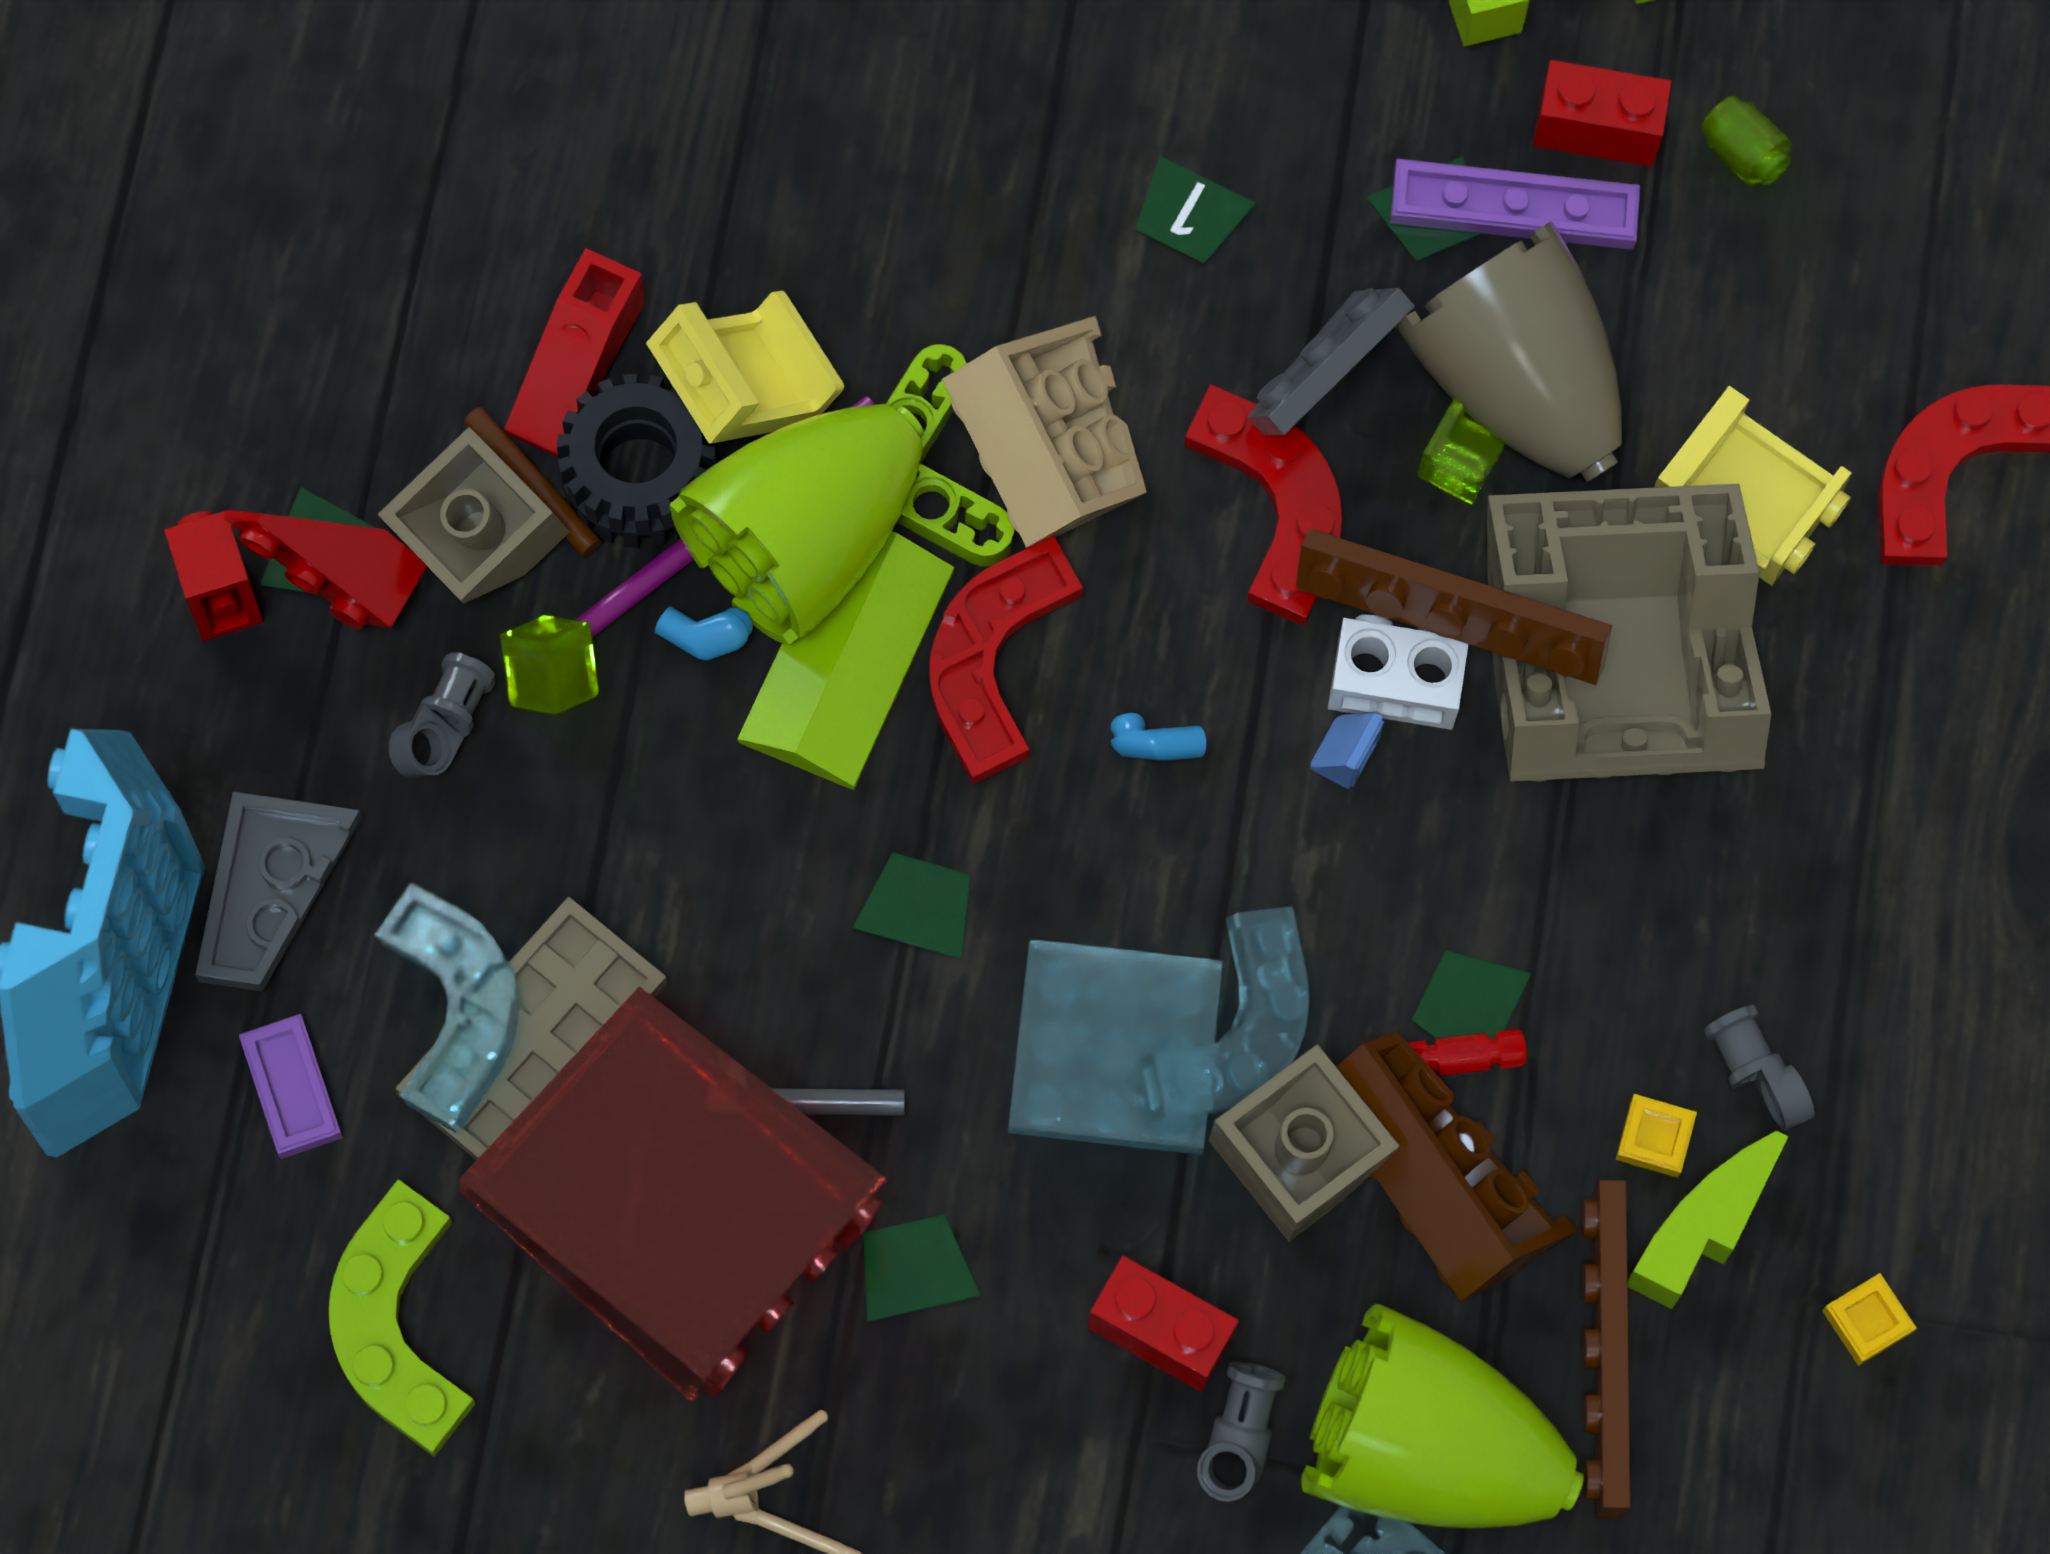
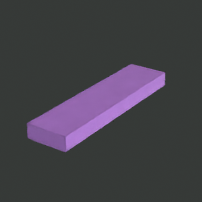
[1390,159,1640,250]

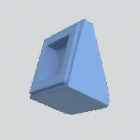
[1310,712,1384,789]

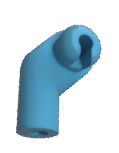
[655,606,753,661]
[1110,713,1206,761]

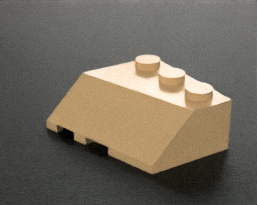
[942,316,1147,548]

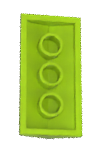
[738,532,955,790]

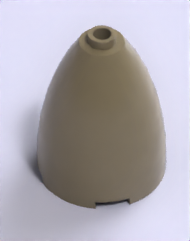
[1395,221,1622,482]

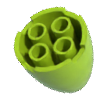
[669,404,924,645]
[1301,1304,1583,1528]

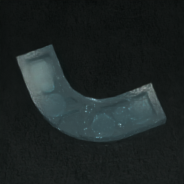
[375,883,519,1134]
[1141,906,1309,1122]

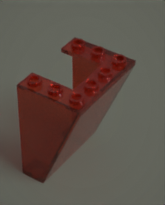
[458,986,886,1402]

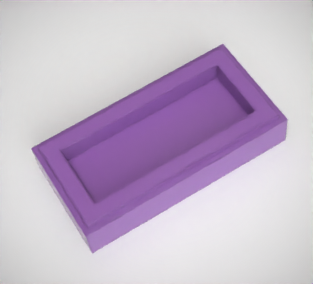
[239,1014,343,1159]

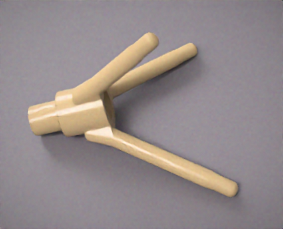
[685,1410,862,1554]

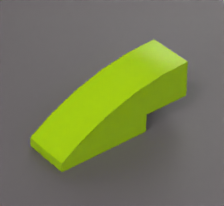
[1627,1131,1788,1309]

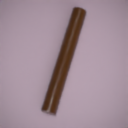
[464,407,602,558]

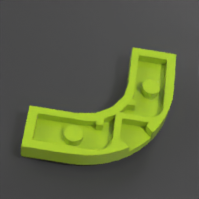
[329,1179,475,1457]

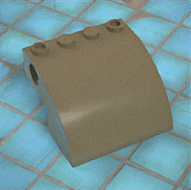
[1487,484,1771,782]

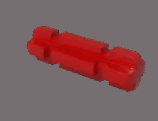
[1408,1029,1527,1076]

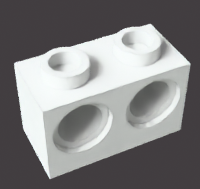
[1328,615,1468,730]

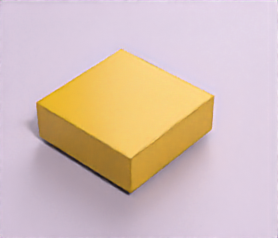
[1615,1094,1697,1178]
[1822,1273,1917,1366]

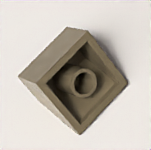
[378,427,570,604]
[1208,1044,1400,1242]

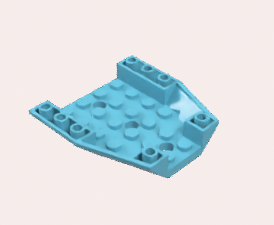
[0,729,206,1157]

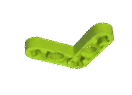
[886,344,1014,567]

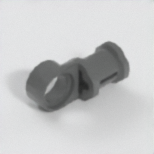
[389,653,496,778]
[1703,1005,1815,1131]
[1197,1361,1286,1502]

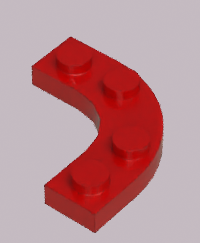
[1184,384,1342,626]
[1878,385,2050,566]
[929,536,1083,785]

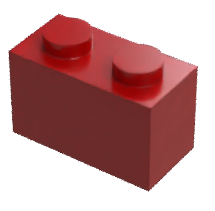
[1533,60,1671,167]
[164,511,264,641]
[1088,1255,1239,1393]

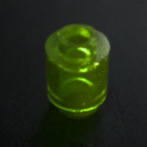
[1701,95,1792,186]

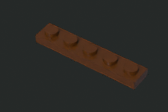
[1296,529,1612,685]
[1580,1180,1630,1519]

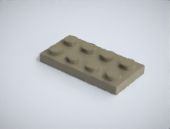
[396,897,667,1176]

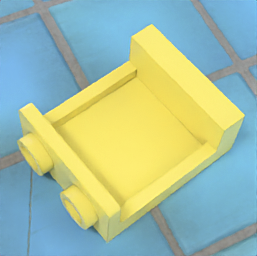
[646,291,844,444]
[1654,386,1852,586]

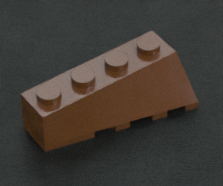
[1336,1031,1578,1302]

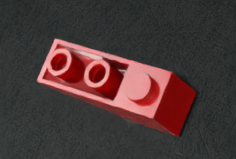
[504,248,645,458]
[223,510,427,629]

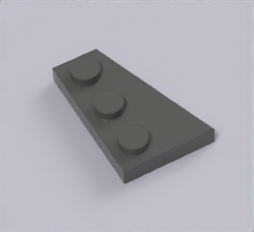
[1247,288,1415,435]
[195,792,362,992]

